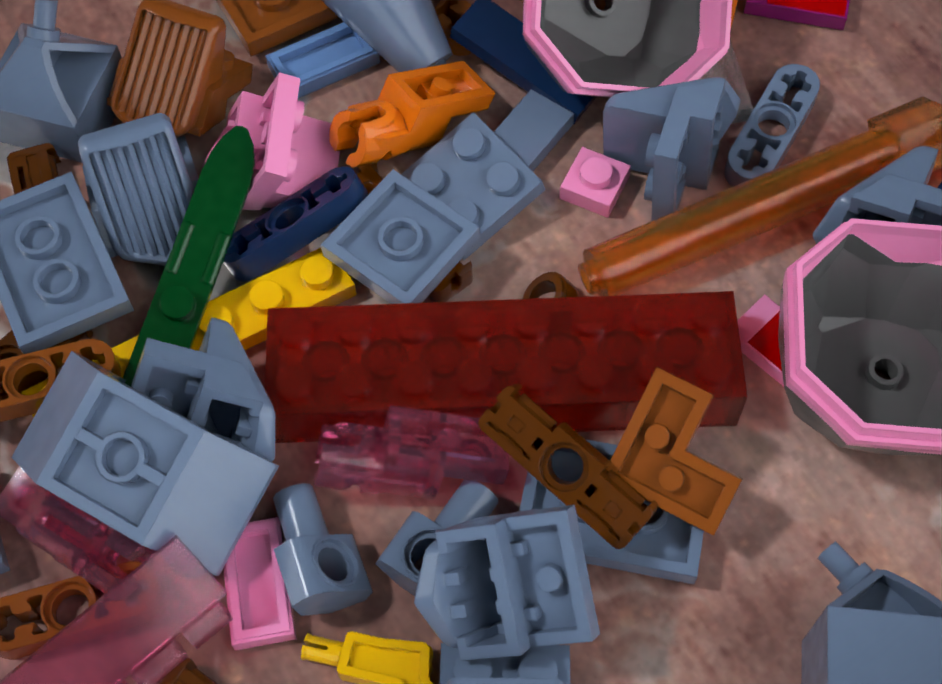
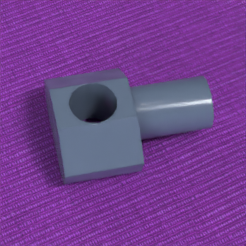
[375,478,499,596]
[273,483,373,616]

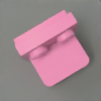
[202,72,340,211]

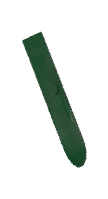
[123,126,255,387]

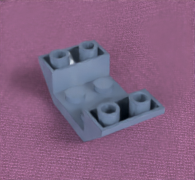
[11,351,279,576]

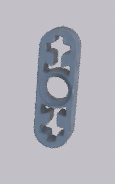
[724,64,820,193]

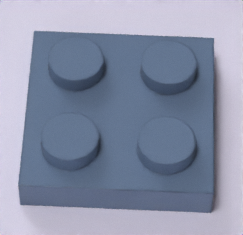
[401,112,545,260]
[321,169,480,316]

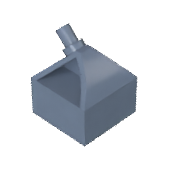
[0,0,122,163]
[801,541,942,684]

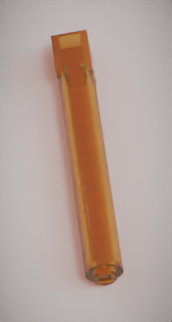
[578,96,942,301]

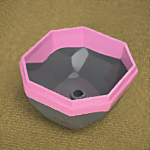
[523,0,732,97]
[778,218,942,455]

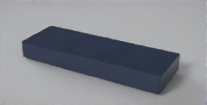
[450,0,597,125]

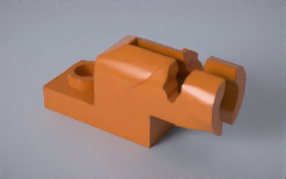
[329,61,496,168]

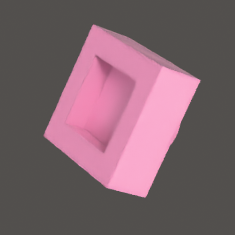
[559,147,631,218]

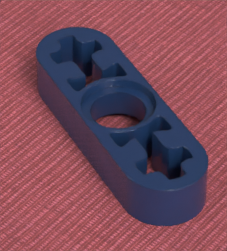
[223,166,368,282]

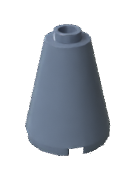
[322,0,453,72]

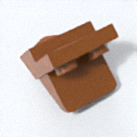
[107,0,253,137]

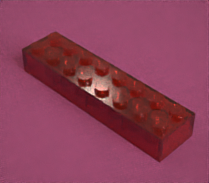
[265,291,748,443]

